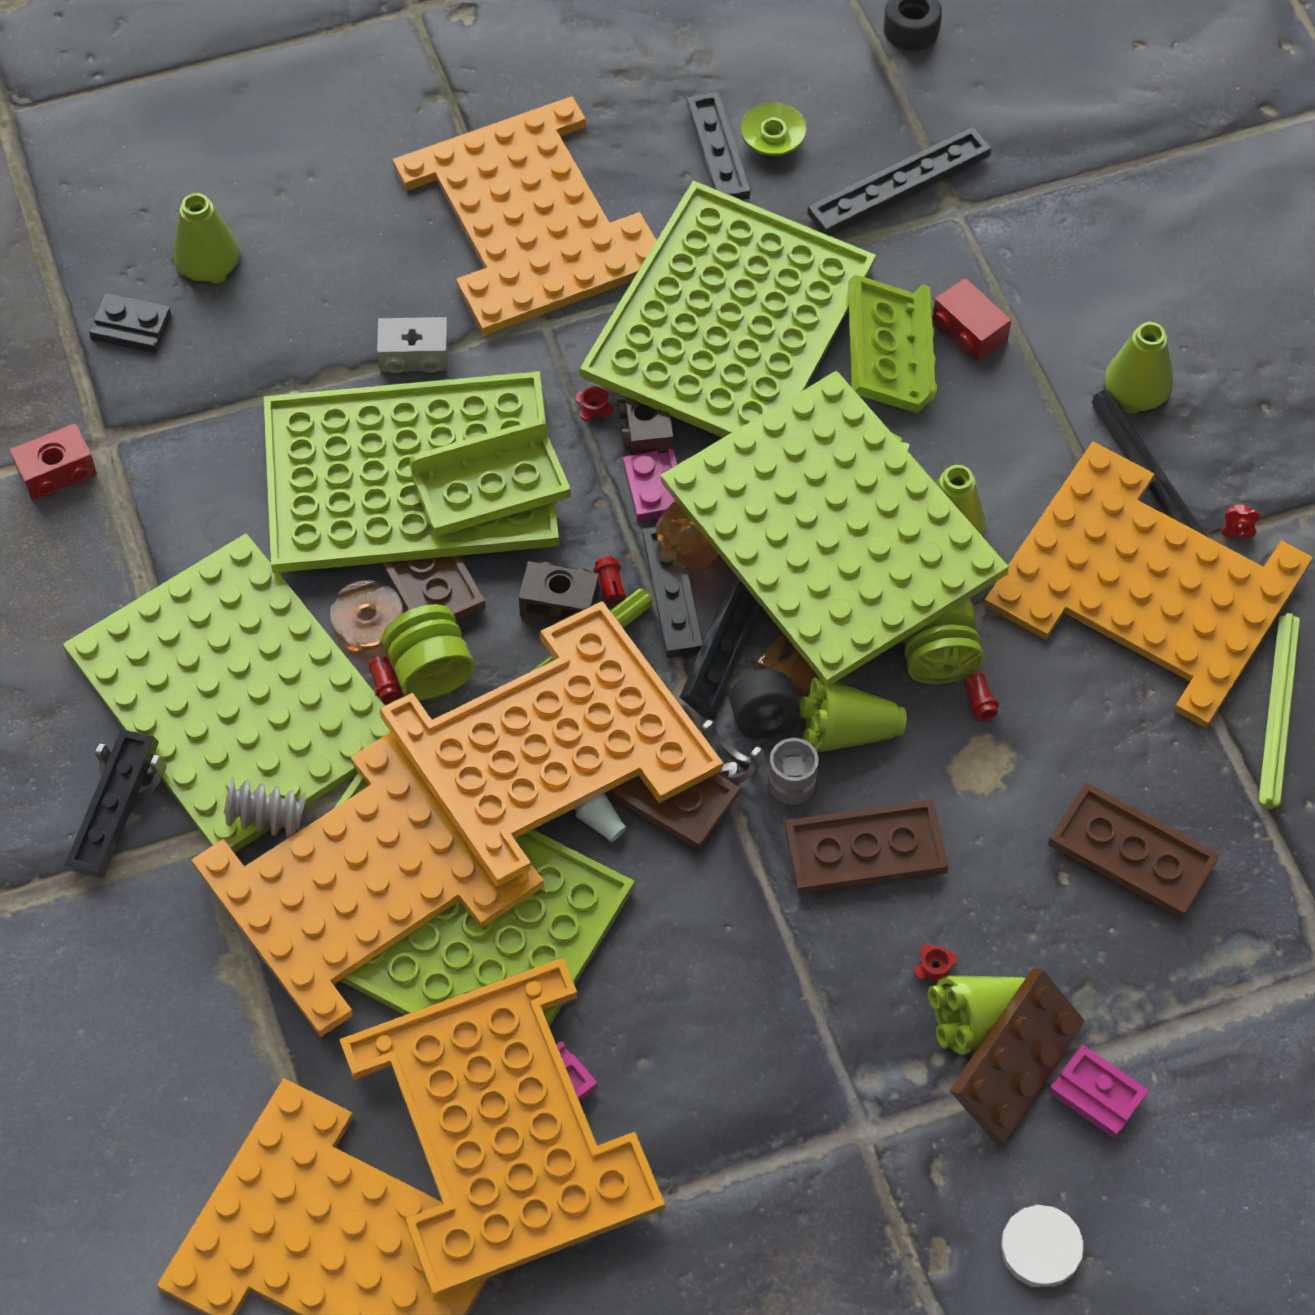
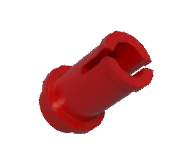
[593,556,626,605]
[368,656,402,704]
[962,672,999,721]

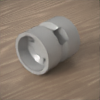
[768,738,819,805]

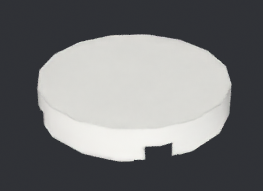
[1001,1205,1083,1288]

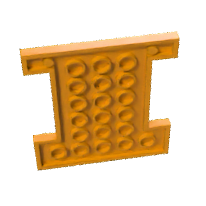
[393,96,656,336]
[984,441,1313,729]
[380,601,723,887]
[191,732,544,1038]
[340,958,665,1298]
[156,1078,488,1315]

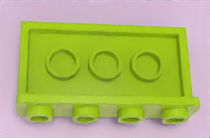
[848,274,937,413]
[409,419,571,537]

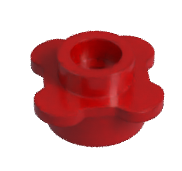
[576,386,613,421]
[1221,505,1260,538]
[914,944,957,983]

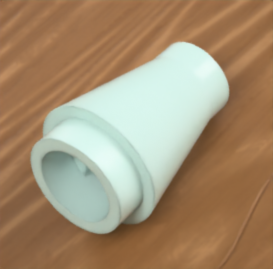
[574,793,627,843]

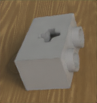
[377,317,449,373]

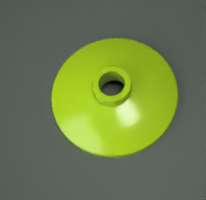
[741,103,806,156]

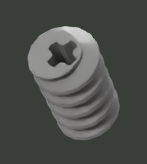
[224,777,307,839]

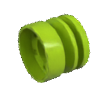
[902,599,984,684]
[381,604,475,700]

